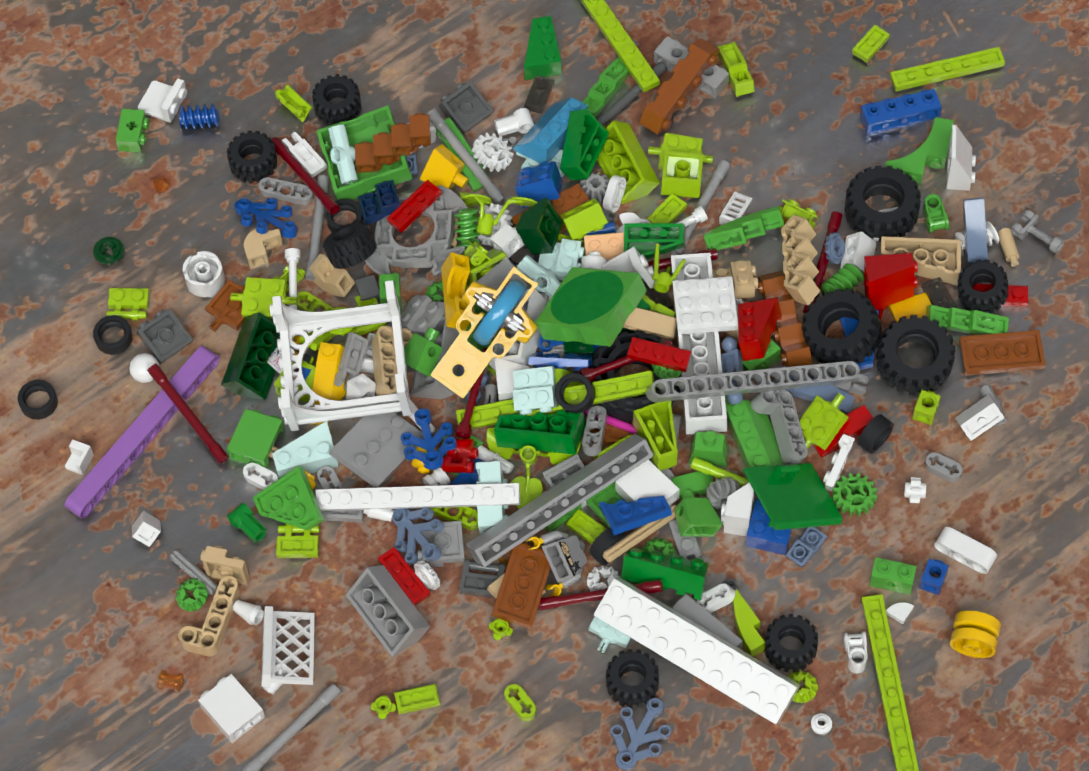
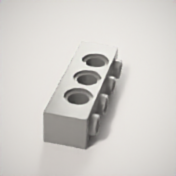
[654,36,729,99]

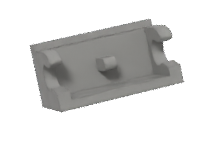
[542,454,585,490]

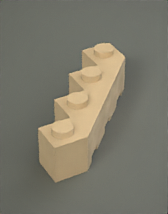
[781,215,820,306]

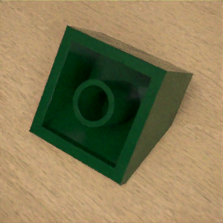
[516,198,563,254]

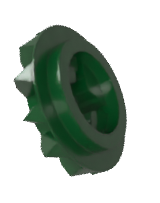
[93,237,125,266]

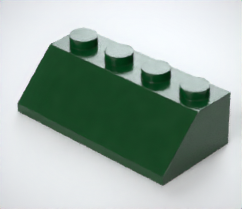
[221,312,280,400]

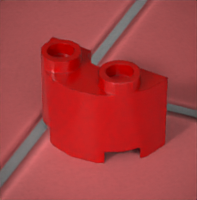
[441,439,479,473]

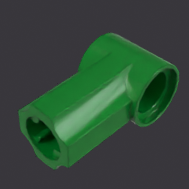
[227,502,267,543]

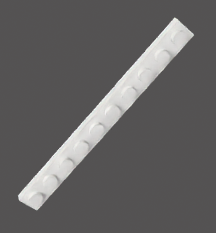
[316,483,520,511]

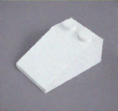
[946,125,976,191]

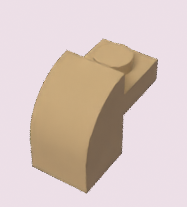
[244,229,283,269]
[309,254,355,297]

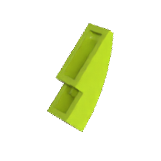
[717,42,754,97]
[733,590,765,657]

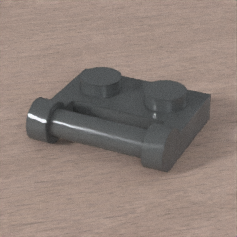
[459,559,506,598]

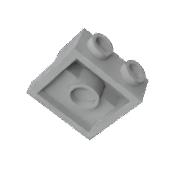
[400,295,445,337]
[417,521,464,568]

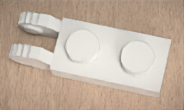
[281,132,327,178]

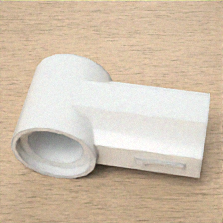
[494,108,534,137]

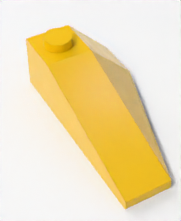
[310,342,348,425]

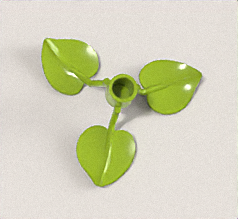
[459,192,538,236]
[487,428,581,509]

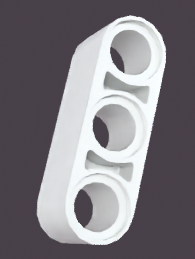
[934,527,997,574]

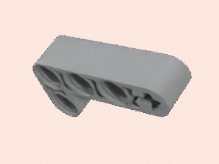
[751,390,808,465]

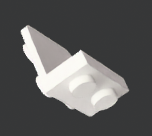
[138,78,187,123]
[601,247,655,289]

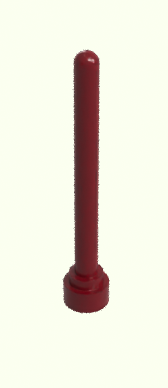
[579,340,672,382]
[455,348,488,439]

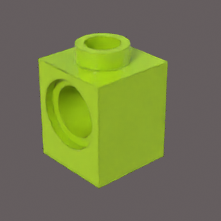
[913,390,941,425]

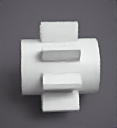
[904,477,926,503]

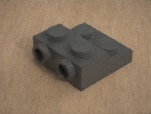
[439,81,494,134]
[137,309,193,364]

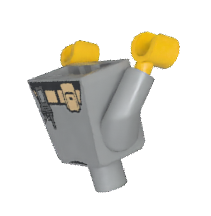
[525,530,587,596]

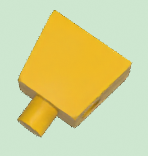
[420,144,469,189]

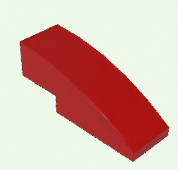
[812,405,873,458]

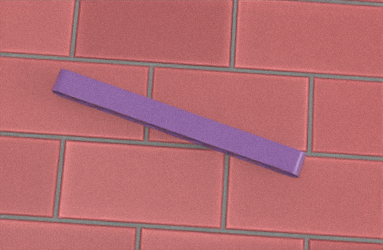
[65,346,220,519]

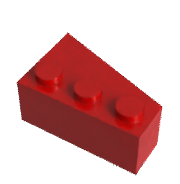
[738,298,782,361]

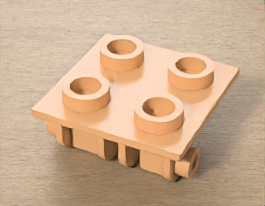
[584,232,624,262]

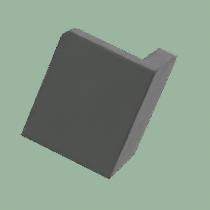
[355,275,381,304]

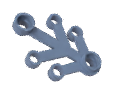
[392,507,444,564]
[610,698,671,771]

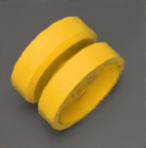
[949,611,1001,658]

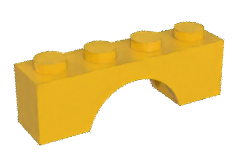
[441,252,474,331]

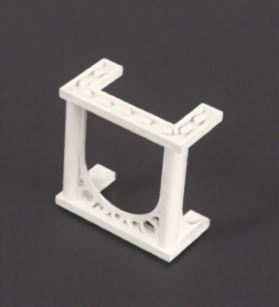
[270,280,411,431]

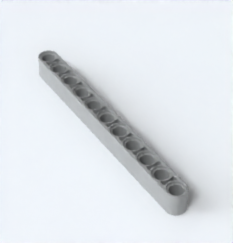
[646,361,860,402]

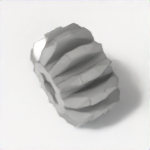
[579,171,610,204]
[706,476,740,510]

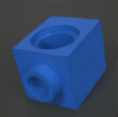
[919,559,949,595]

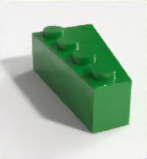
[494,410,586,455]
[621,548,709,601]

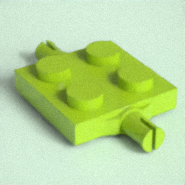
[648,133,714,171]
[230,277,298,319]
[799,393,849,450]

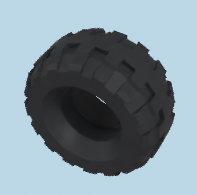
[589,330,681,422]

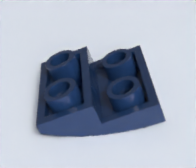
[358,180,400,225]

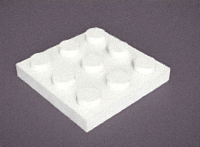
[672,276,738,335]

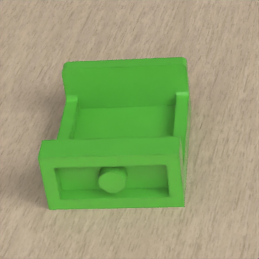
[226,409,285,469]

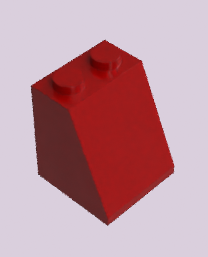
[864,253,918,310]

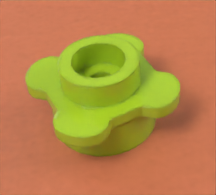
[489,619,513,640]
[371,695,396,719]

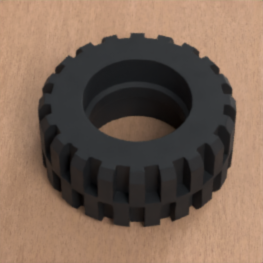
[845,165,921,242]
[802,289,882,364]
[876,315,956,396]

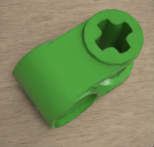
[923,194,949,233]

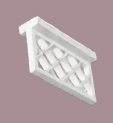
[261,606,315,687]

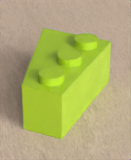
[633,401,678,471]

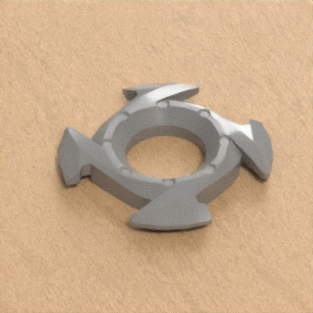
[365,185,467,277]

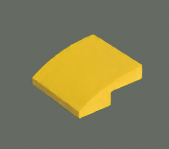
[888,293,932,323]

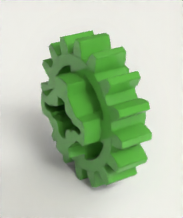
[832,473,877,517]

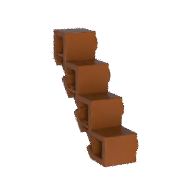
[639,38,720,135]
[355,113,431,173]
[758,271,813,367]

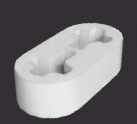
[603,175,626,213]
[243,463,278,490]
[697,583,735,613]

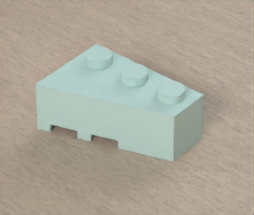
[272,421,338,479]
[475,461,509,535]

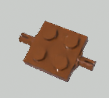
[205,280,245,332]

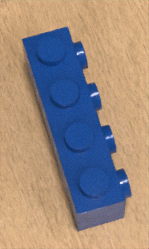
[860,89,942,135]

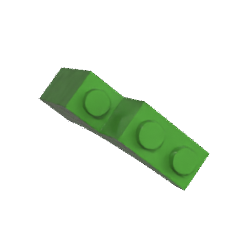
[885,117,954,185]

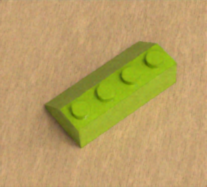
[597,120,660,205]

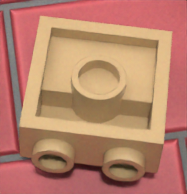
[712,261,758,299]
[201,545,250,586]

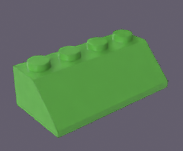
[726,400,785,468]

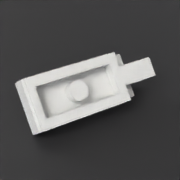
[823,434,855,492]

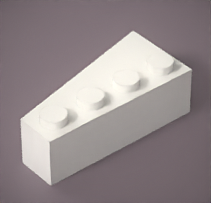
[488,289,546,371]

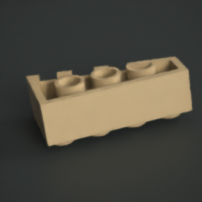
[880,237,961,286]

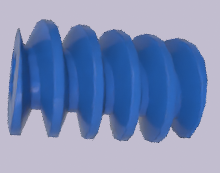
[179,104,220,130]

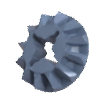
[824,232,845,264]

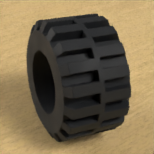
[312,74,362,126]
[227,130,277,183]
[323,222,377,269]
[958,259,1008,313]
[764,614,818,672]
[606,649,659,708]

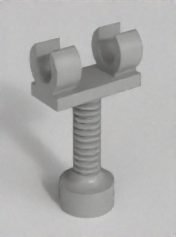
[1010,210,1065,254]

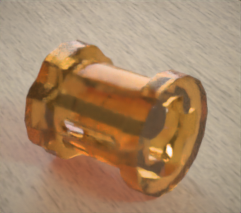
[157,670,184,693]

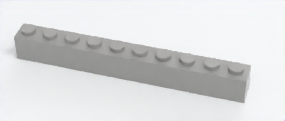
[466,434,654,567]

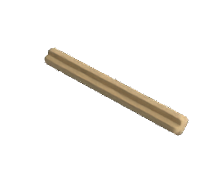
[603,505,677,562]

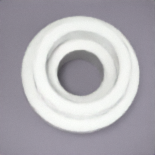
[811,713,832,735]

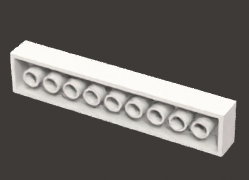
[671,253,727,434]
[594,577,801,724]

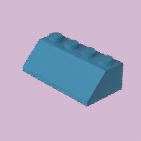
[513,97,588,164]

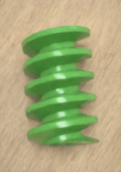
[454,208,480,250]
[820,263,864,296]

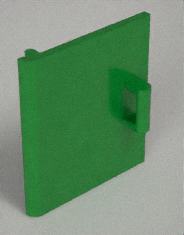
[743,463,842,530]

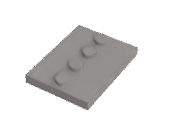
[329,412,424,488]

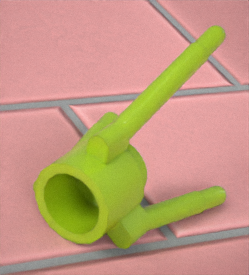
[652,243,685,293]

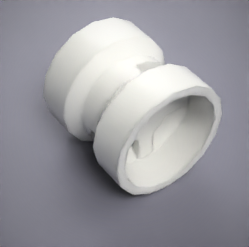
[422,467,451,486]

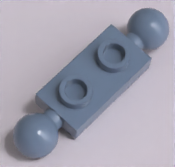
[721,337,743,405]

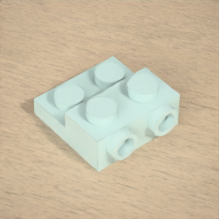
[538,239,585,281]
[513,366,558,415]

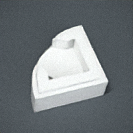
[886,603,914,624]

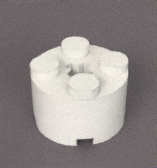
[183,251,225,297]

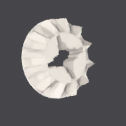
[414,560,440,590]
[587,565,619,591]

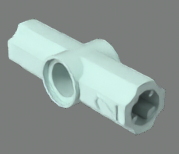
[328,125,358,185]
[517,255,561,298]

